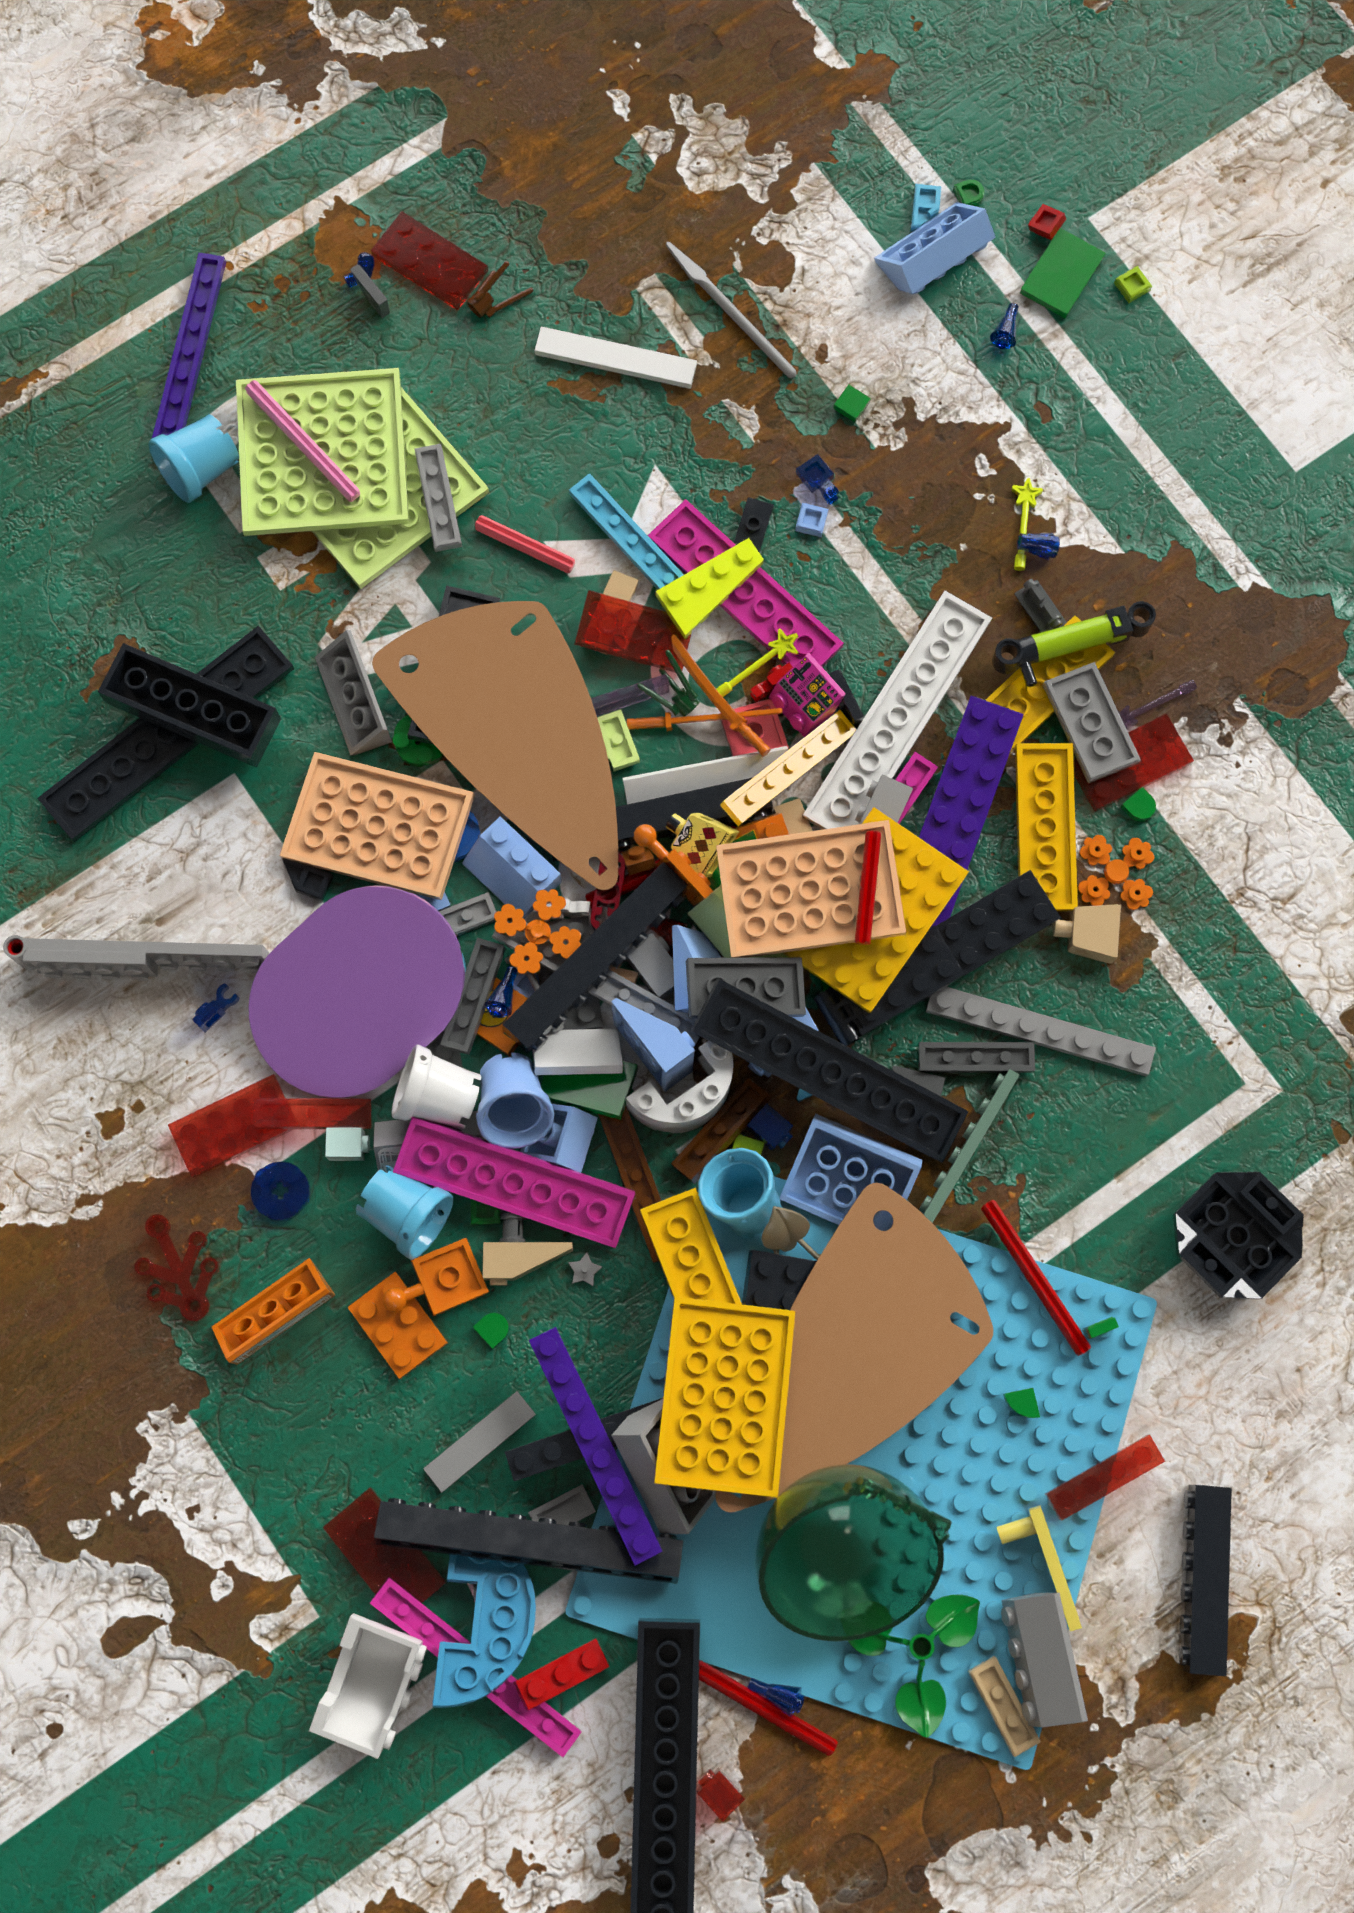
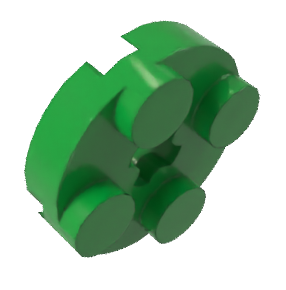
[393,715,444,767]

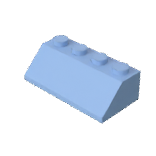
[874,202,996,294]

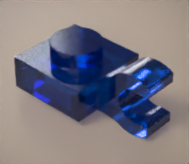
[796,454,839,505]
[192,983,240,1033]

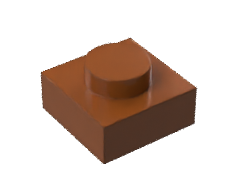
[621,846,656,876]

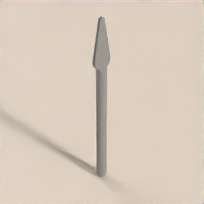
[666,242,796,378]

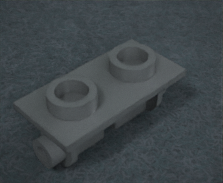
[1014,579,1067,633]

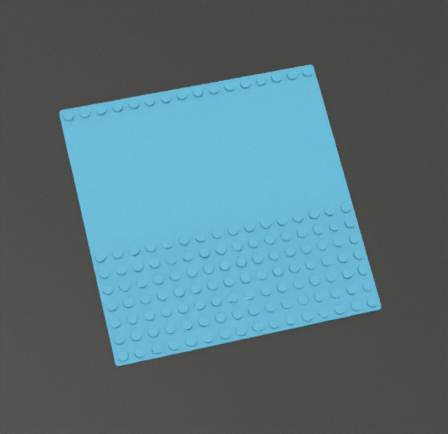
[566,1176,1157,1770]

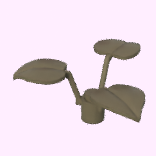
[761,1206,821,1260]

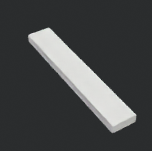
[535,327,697,389]
[622,746,788,804]

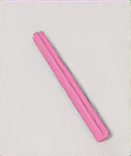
[245,380,360,502]

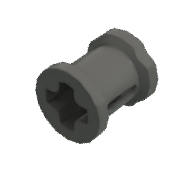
[499,1213,526,1242]

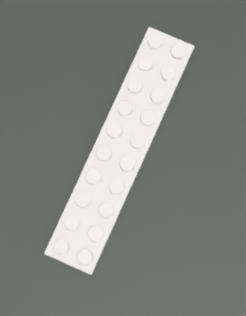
[803,591,992,830]

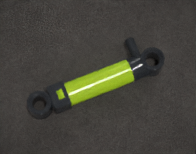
[992,601,1156,687]

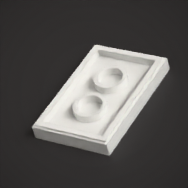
[533,1029,623,1075]

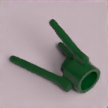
[637,650,700,717]

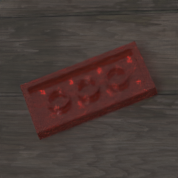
[371,211,488,310]
[574,590,692,673]
[1073,713,1194,812]
[168,1074,299,1178]
[323,1487,446,1603]

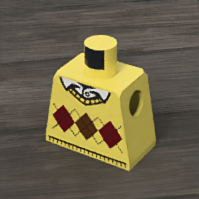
[666,813,739,878]

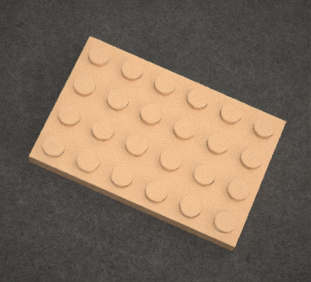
[279,752,475,900]
[716,820,906,958]

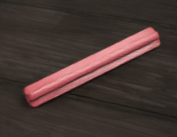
[475,515,575,573]

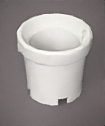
[392,1044,481,1130]

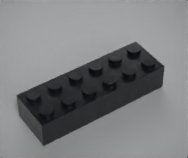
[98,643,281,768]

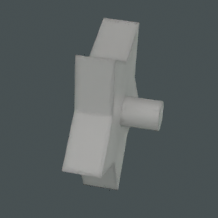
[568,1253,602,1286]

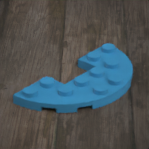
[432,1554,536,1708]

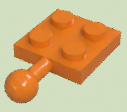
[634,824,713,906]
[383,1238,489,1316]

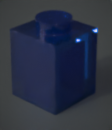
[747,1103,793,1151]

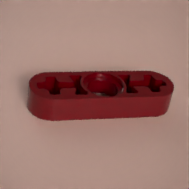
[590,853,626,931]

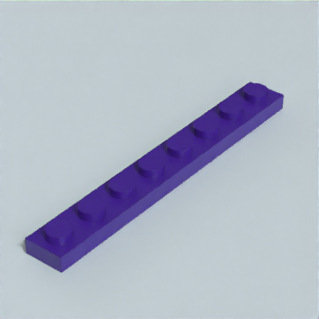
[152,252,227,438]
[529,1327,662,1565]

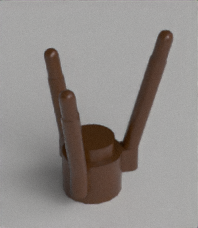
[466,261,533,318]

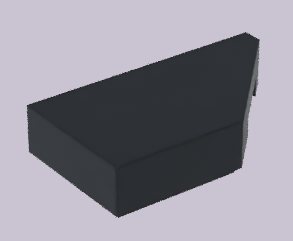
[282,858,333,902]

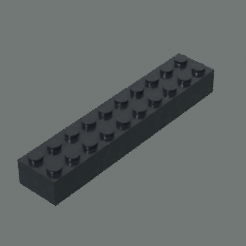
[630,1618,700,1913]

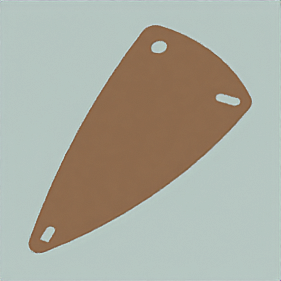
[372,601,618,890]
[715,1183,994,1512]

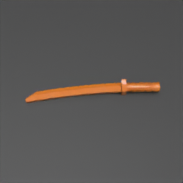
[671,635,771,757]
[627,708,782,731]

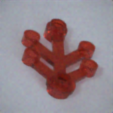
[134,1214,220,1321]

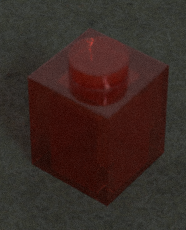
[697,1767,745,1822]

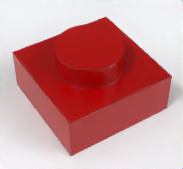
[1028,204,1066,240]

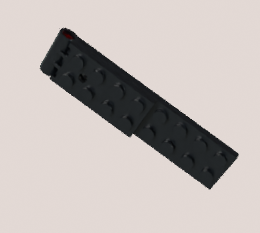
[813,870,1061,1046]

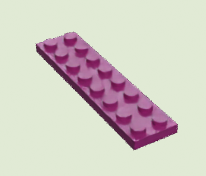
[647,499,844,667]
[393,1116,635,1248]

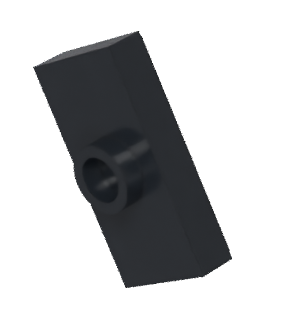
[734,497,774,553]
[830,669,864,728]

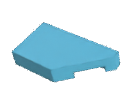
[910,184,942,232]

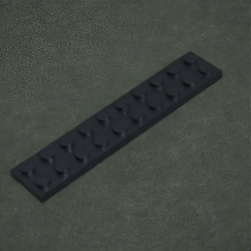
[37,626,294,842]
[690,978,969,1163]

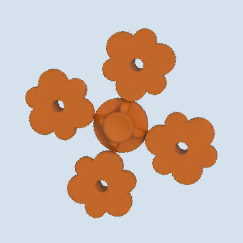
[1078,835,1154,910]
[494,889,581,974]

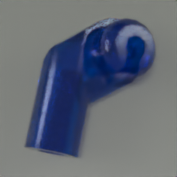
[343,252,375,288]

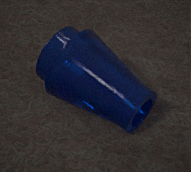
[1017,533,1060,560]

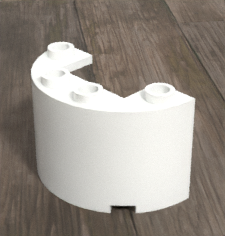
[626,1041,733,1133]
[309,1613,427,1759]

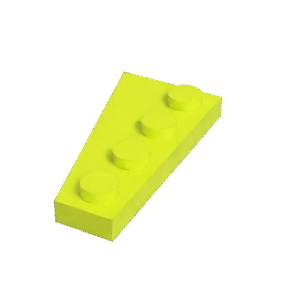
[656,538,764,639]

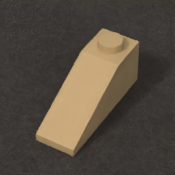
[483,1242,573,1286]

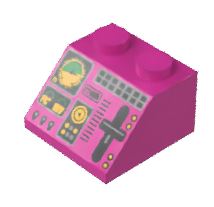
[769,653,846,737]

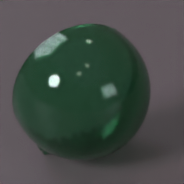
[755,1464,952,1641]

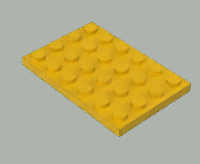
[783,807,969,1013]
[654,1297,795,1498]

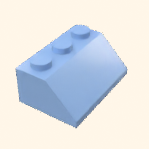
[462,817,562,919]

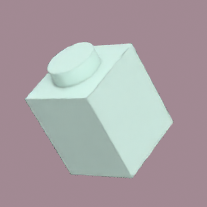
[325,1128,370,1161]

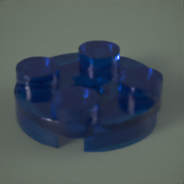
[251,1161,311,1221]

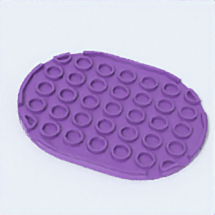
[249,886,465,1098]

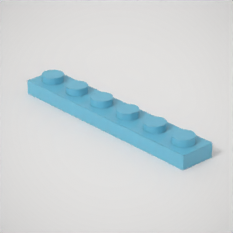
[569,473,684,590]

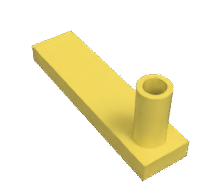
[997,1505,1082,1632]

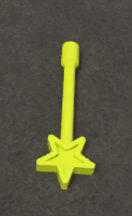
[1012,478,1043,571]
[716,628,798,697]

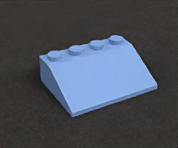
[611,998,695,1092]
[780,1114,922,1231]

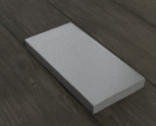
[1043,662,1141,783]

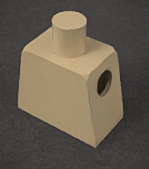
[1053,904,1121,964]

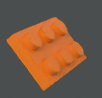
[348,1271,448,1379]

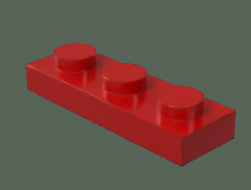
[513,1639,610,1711]

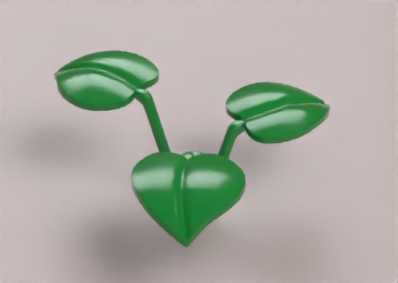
[840,1594,980,1738]

